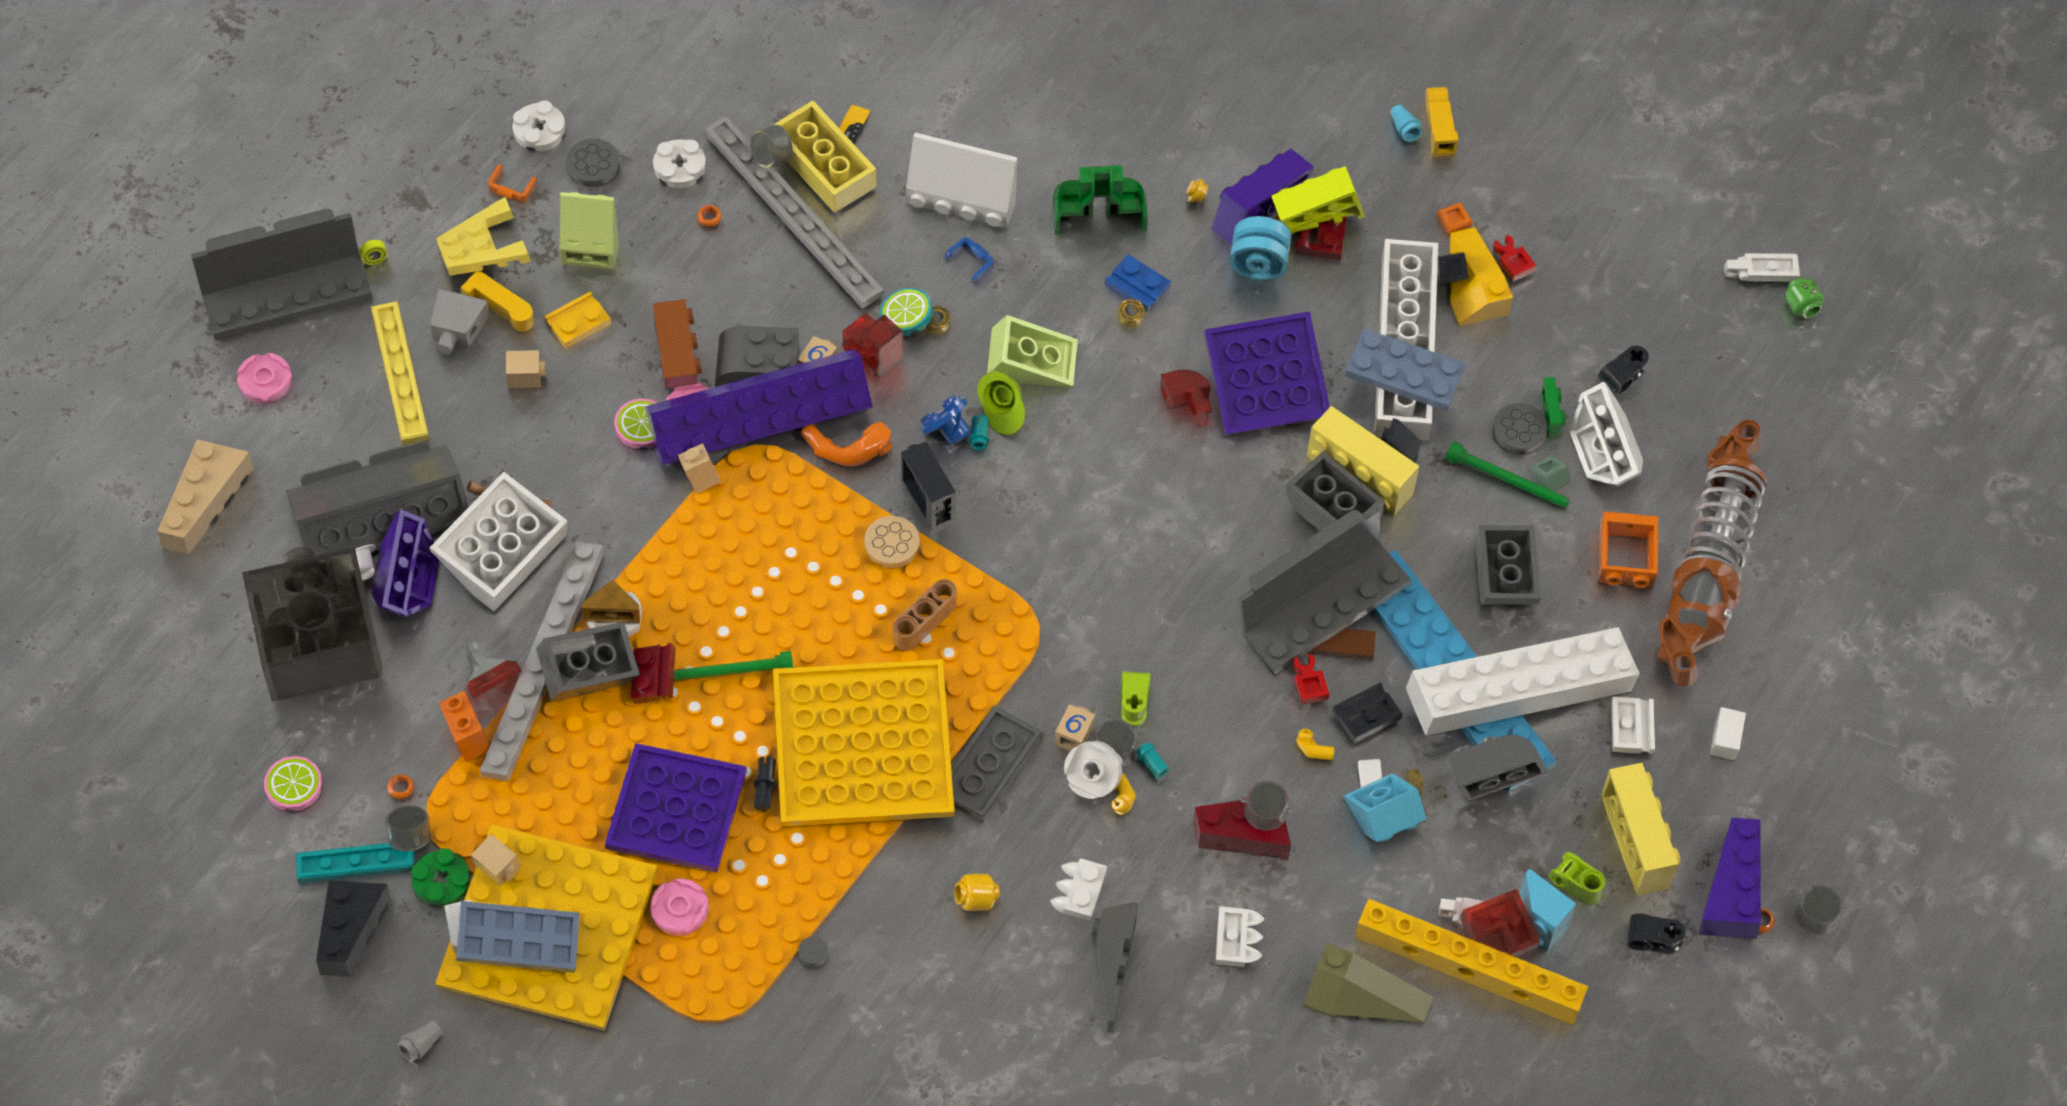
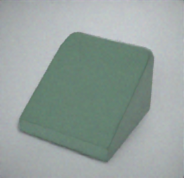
[1530,456,1571,491]

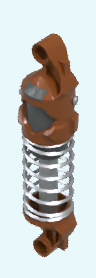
[1657,420,1768,687]

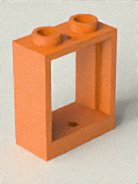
[1598,511,1659,588]

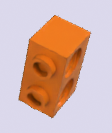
[439,691,490,762]

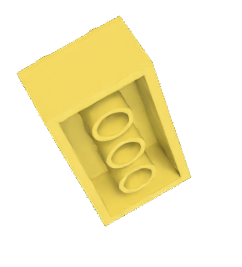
[771,101,877,213]
[1307,406,1419,516]
[1601,762,1680,896]

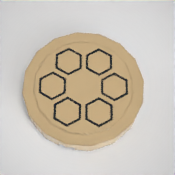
[864,516,920,568]

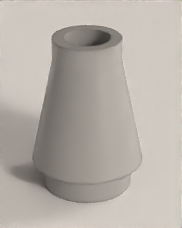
[397,1021,443,1062]

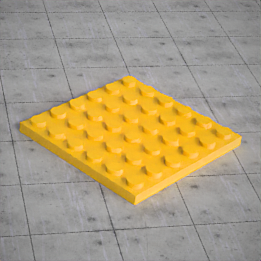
[773,659,954,827]
[435,824,658,1031]

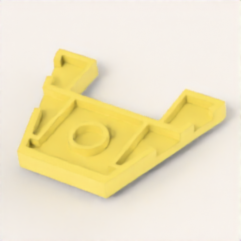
[436,197,531,276]

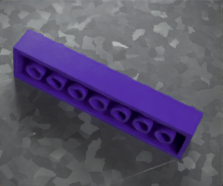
[645,349,873,465]

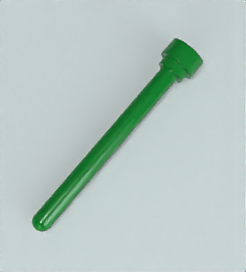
[1445,441,1570,508]
[674,650,793,681]

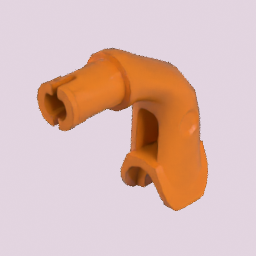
[801,422,892,467]

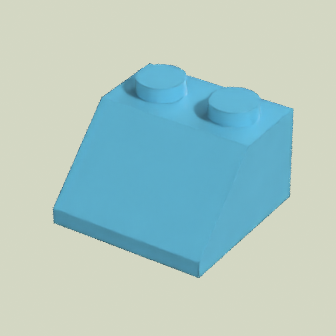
[1343,773,1426,842]
[1518,869,1576,952]

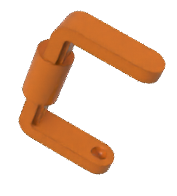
[488,164,538,202]

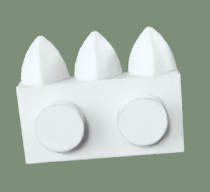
[1050,858,1108,921]
[1215,906,1264,967]

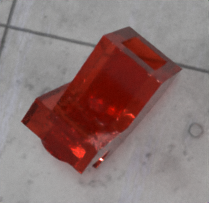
[1160,369,1212,427]

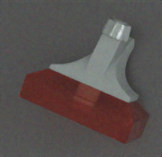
[463,641,522,700]

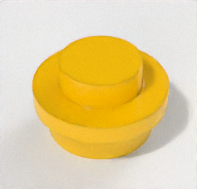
[1186,178,1209,204]

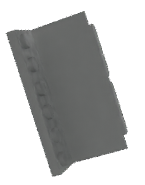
[191,209,373,340]
[286,440,469,570]
[1238,508,1411,674]

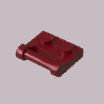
[1294,217,1347,260]

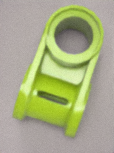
[1121,671,1151,727]
[1548,852,1606,905]

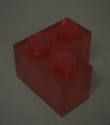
[842,313,903,378]
[1460,889,1540,957]

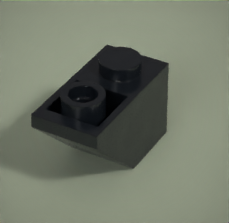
[1381,418,1422,463]

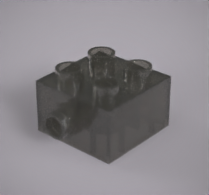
[242,547,384,702]

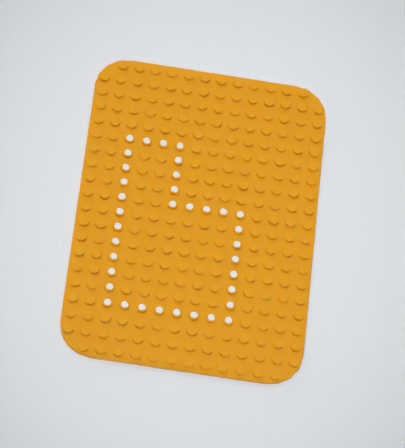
[425,445,1040,1023]

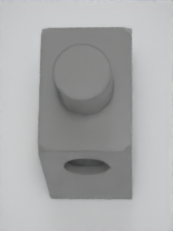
[430,289,490,354]

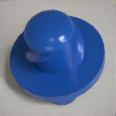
[920,395,970,444]

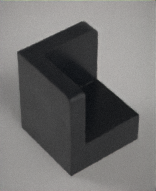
[1438,252,1469,283]

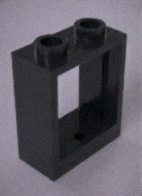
[901,441,956,531]

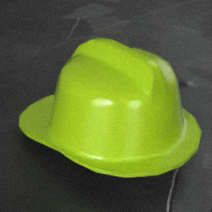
[977,371,1026,435]

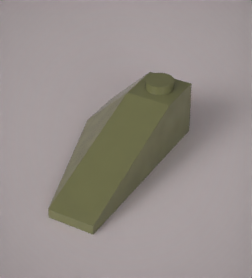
[1303,943,1434,1024]

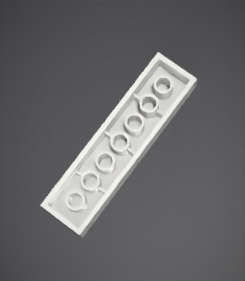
[1374,239,1438,441]
[1406,627,1640,736]

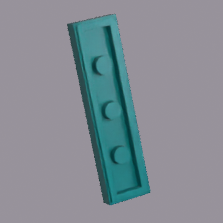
[296,843,415,884]

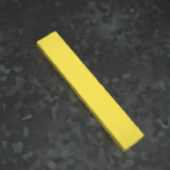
[371,301,429,445]

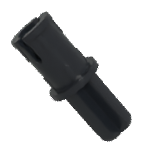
[753,756,776,813]

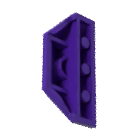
[371,509,439,618]

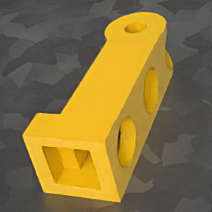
[1425,87,1459,157]
[461,271,534,332]

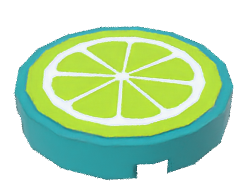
[880,287,934,336]

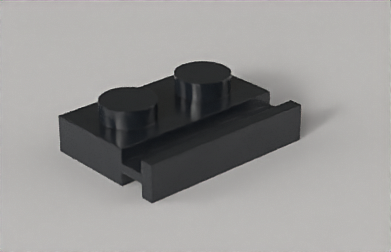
[1332,682,1403,743]

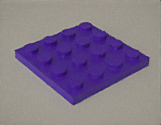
[1204,311,1330,436]
[605,743,747,873]

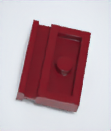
[630,643,676,704]

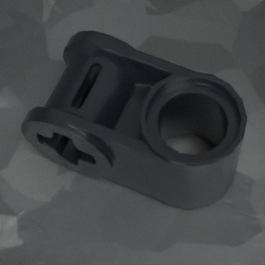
[1598,345,1649,396]
[1627,913,1685,954]

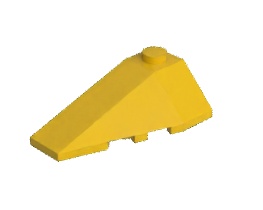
[1450,227,1513,326]

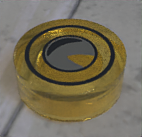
[1118,299,1145,327]
[926,306,951,333]

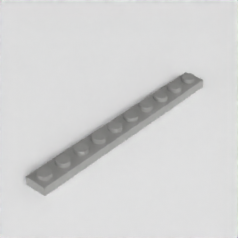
[705,116,884,309]
[480,541,605,782]

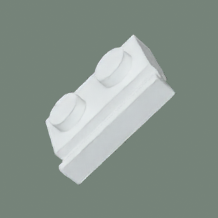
[1611,697,1655,754]

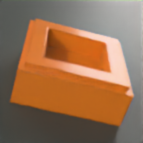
[1436,202,1473,236]

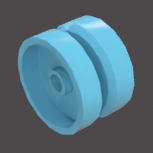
[1229,216,1292,281]

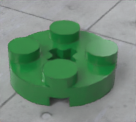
[411,848,471,908]

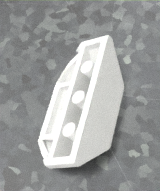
[1570,382,1643,486]

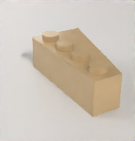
[157,439,254,554]

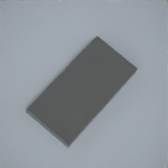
[951,705,1043,823]

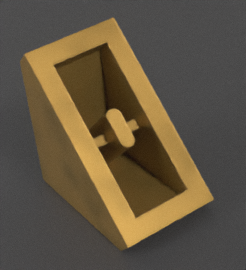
[582,579,641,623]

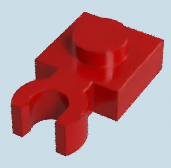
[1493,235,1537,282]
[1293,654,1330,705]

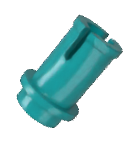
[968,414,990,451]
[1136,742,1170,780]

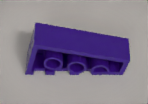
[1211,149,1314,245]
[1698,818,1761,939]

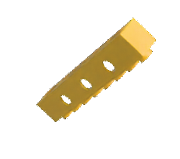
[1355,899,1588,1025]

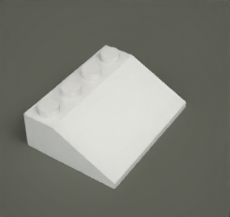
[906,133,1017,228]
[430,472,568,611]

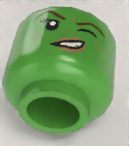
[1785,278,1825,318]

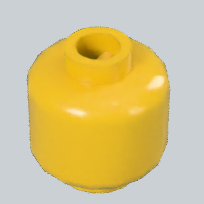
[955,873,1000,912]

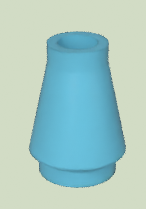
[1390,105,1422,142]

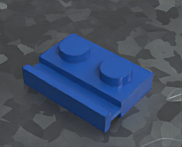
[1105,254,1171,312]

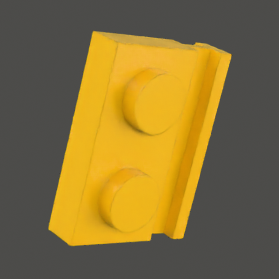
[544,291,611,349]

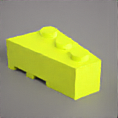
[1272,166,1366,233]

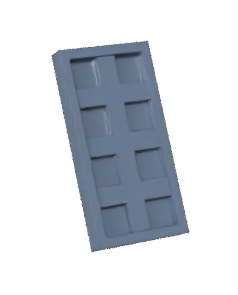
[1345,328,1466,411]
[456,901,579,973]

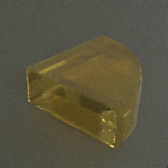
[1406,769,1424,795]

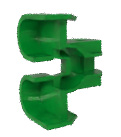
[1052,165,1148,235]

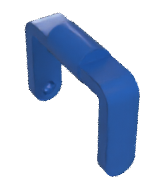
[945,237,993,282]

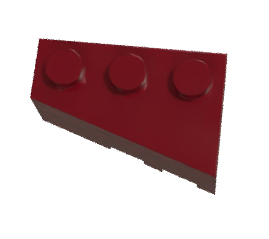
[1193,799,1291,860]

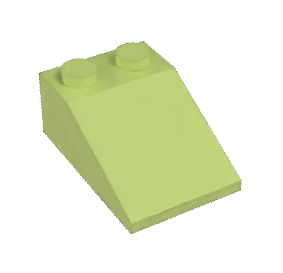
[987,315,1078,388]

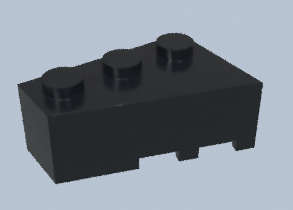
[316,880,391,977]

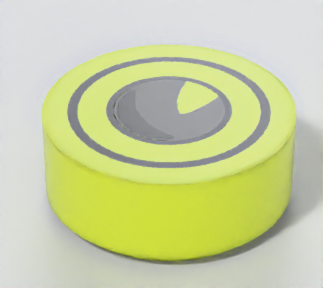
[359,240,388,265]

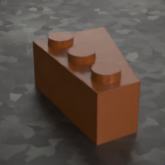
[653,299,702,388]

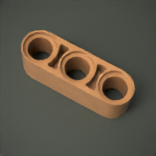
[893,579,957,651]

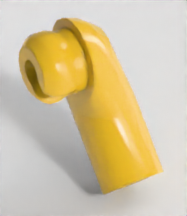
[1296,729,1334,761]
[1111,774,1136,814]

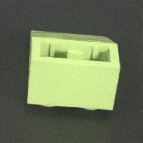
[560,192,619,269]

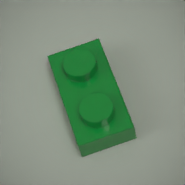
[1540,377,1565,438]

